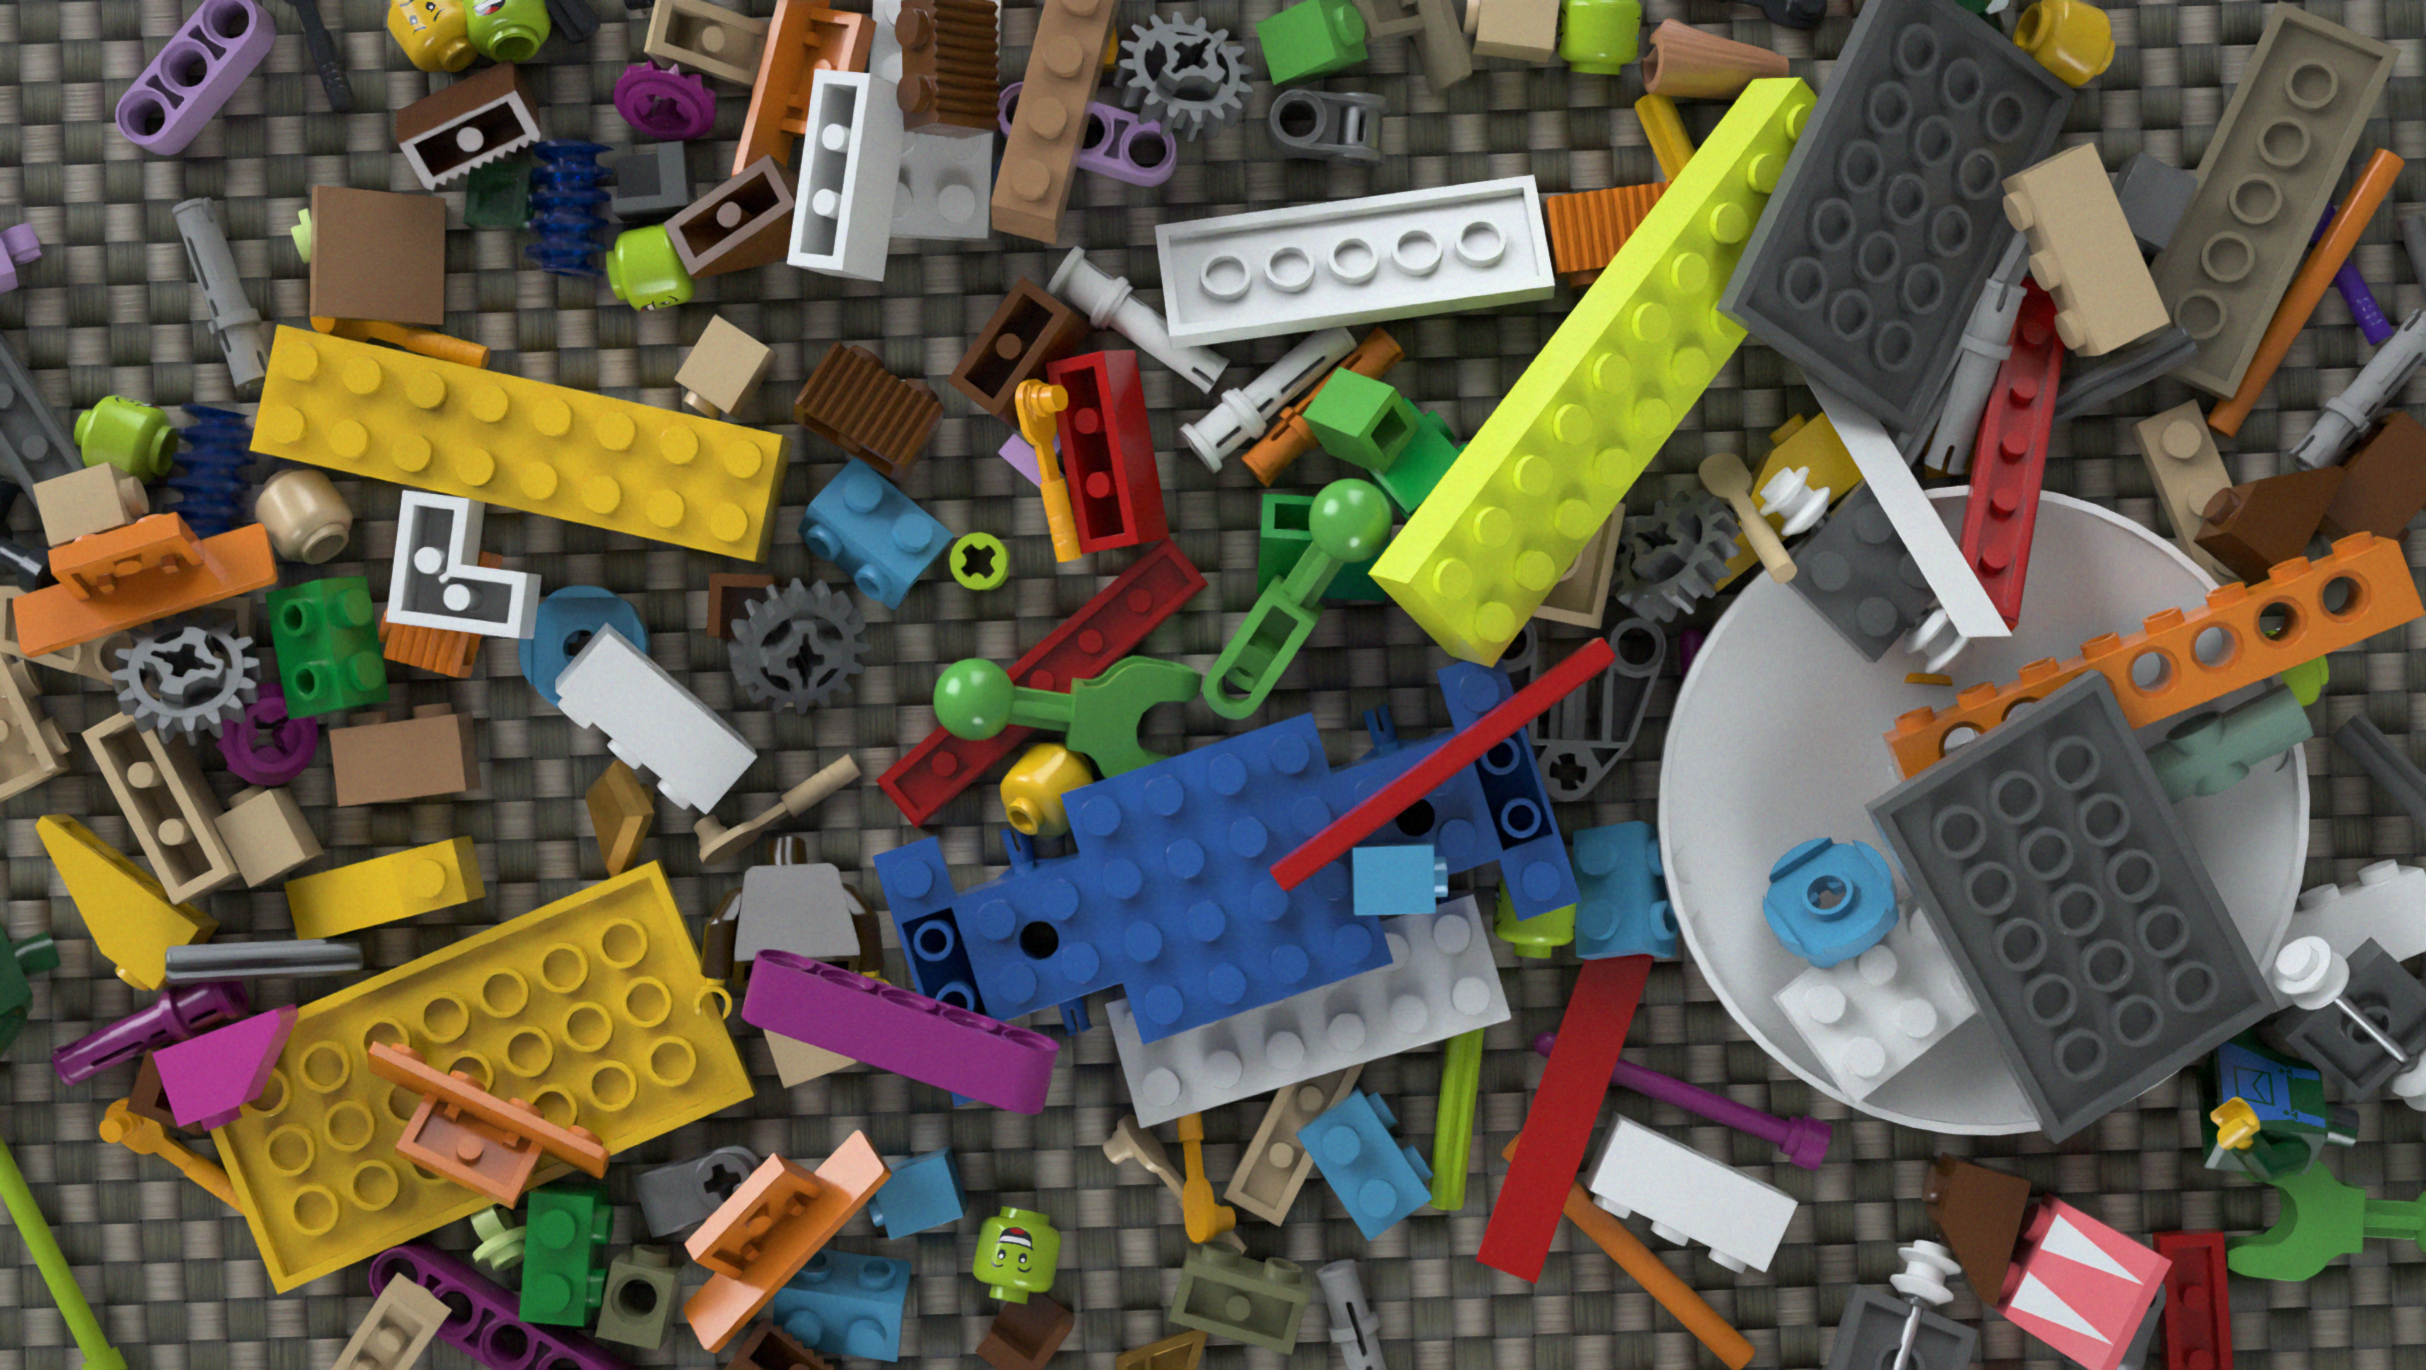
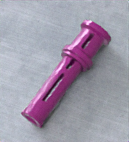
[52,981,250,1086]

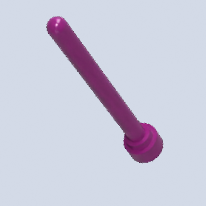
[1534,1031,1832,1172]

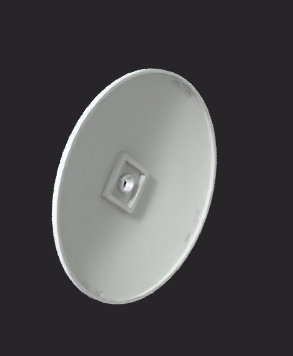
[1656,485,2310,1135]

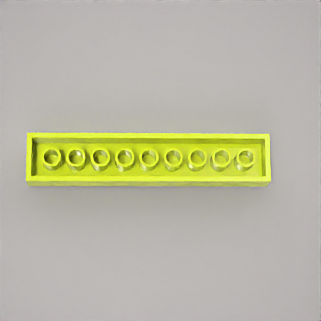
[1368,77,1818,668]

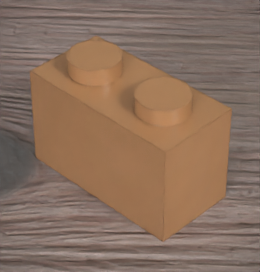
[329,703,482,807]

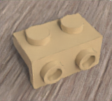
[0,651,71,802]

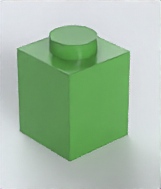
[1255,0,1369,85]
[1302,367,1420,476]

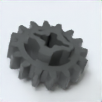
[1112,12,1254,142]
[1610,489,1742,623]
[727,578,870,715]
[111,609,262,745]

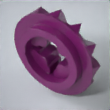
[613,59,718,141]
[215,683,318,786]

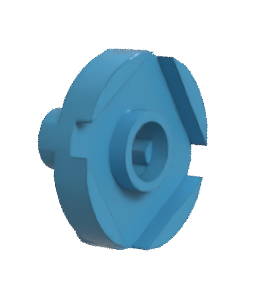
[518,585,651,709]
[1763,837,1899,969]

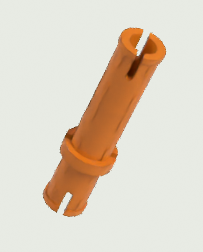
[1240,326,1405,488]

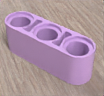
[115,0,277,156]
[997,82,1177,187]

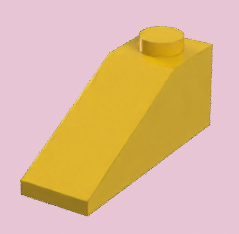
[1714,412,1864,592]
[35,813,220,991]
[284,835,486,940]

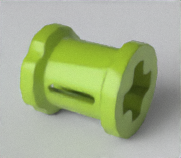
[949,532,1011,591]

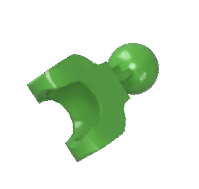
[1203,478,1393,720]
[933,655,1203,778]
[2225,1159,2426,1281]

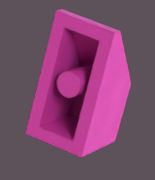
[152,1003,299,1131]

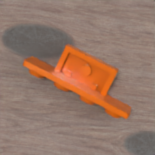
[731,0,877,177]
[13,512,278,658]
[367,1042,610,1210]
[683,1130,891,1353]

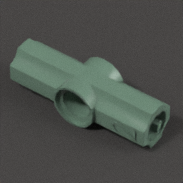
[2144,683,2314,804]

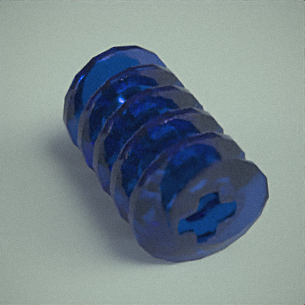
[524,139,614,279]
[161,403,258,538]

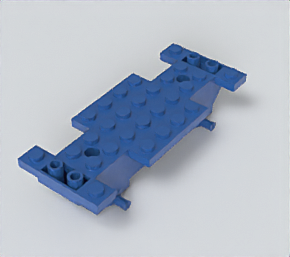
[873,656,1582,1107]

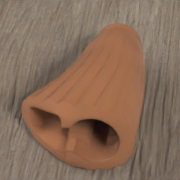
[1640,18,1789,99]

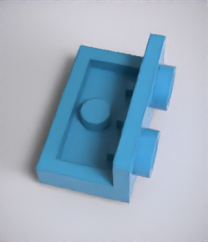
[797,457,954,610]
[1573,821,1679,960]
[1296,1084,1434,1242]
[773,1248,912,1362]

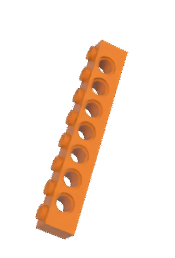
[1882,531,2426,783]

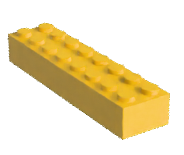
[250,324,793,565]

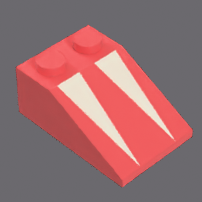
[1989,1192,2172,1370]

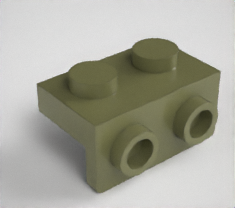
[1168,1240,1312,1355]

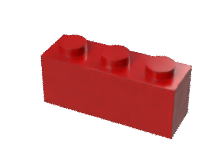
[1046,350,1170,554]

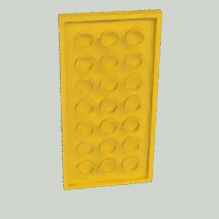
[210,859,757,1294]

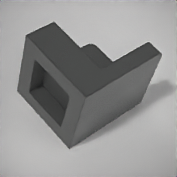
[611,141,698,222]

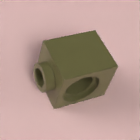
[595,1244,686,1351]

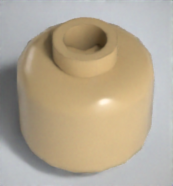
[255,468,353,565]

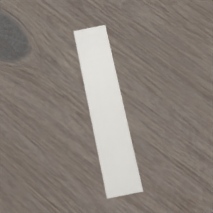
[1796,364,2013,637]

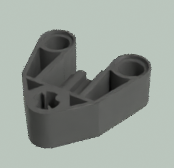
[1503,617,1667,801]

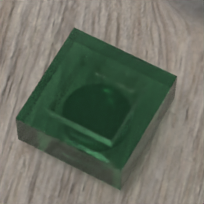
[463,161,540,233]

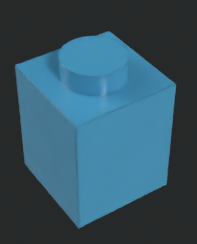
[1350,841,1448,916]
[867,1146,969,1240]

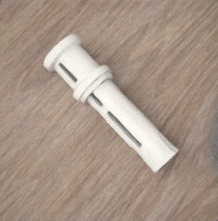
[1045,245,1230,395]
[1179,326,1358,474]

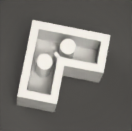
[386,490,542,639]

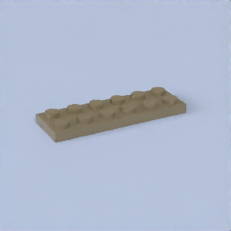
[2111,0,2401,403]

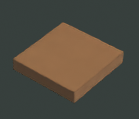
[310,185,446,327]

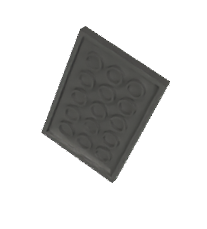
[1715,0,2077,434]
[1864,669,2279,1145]

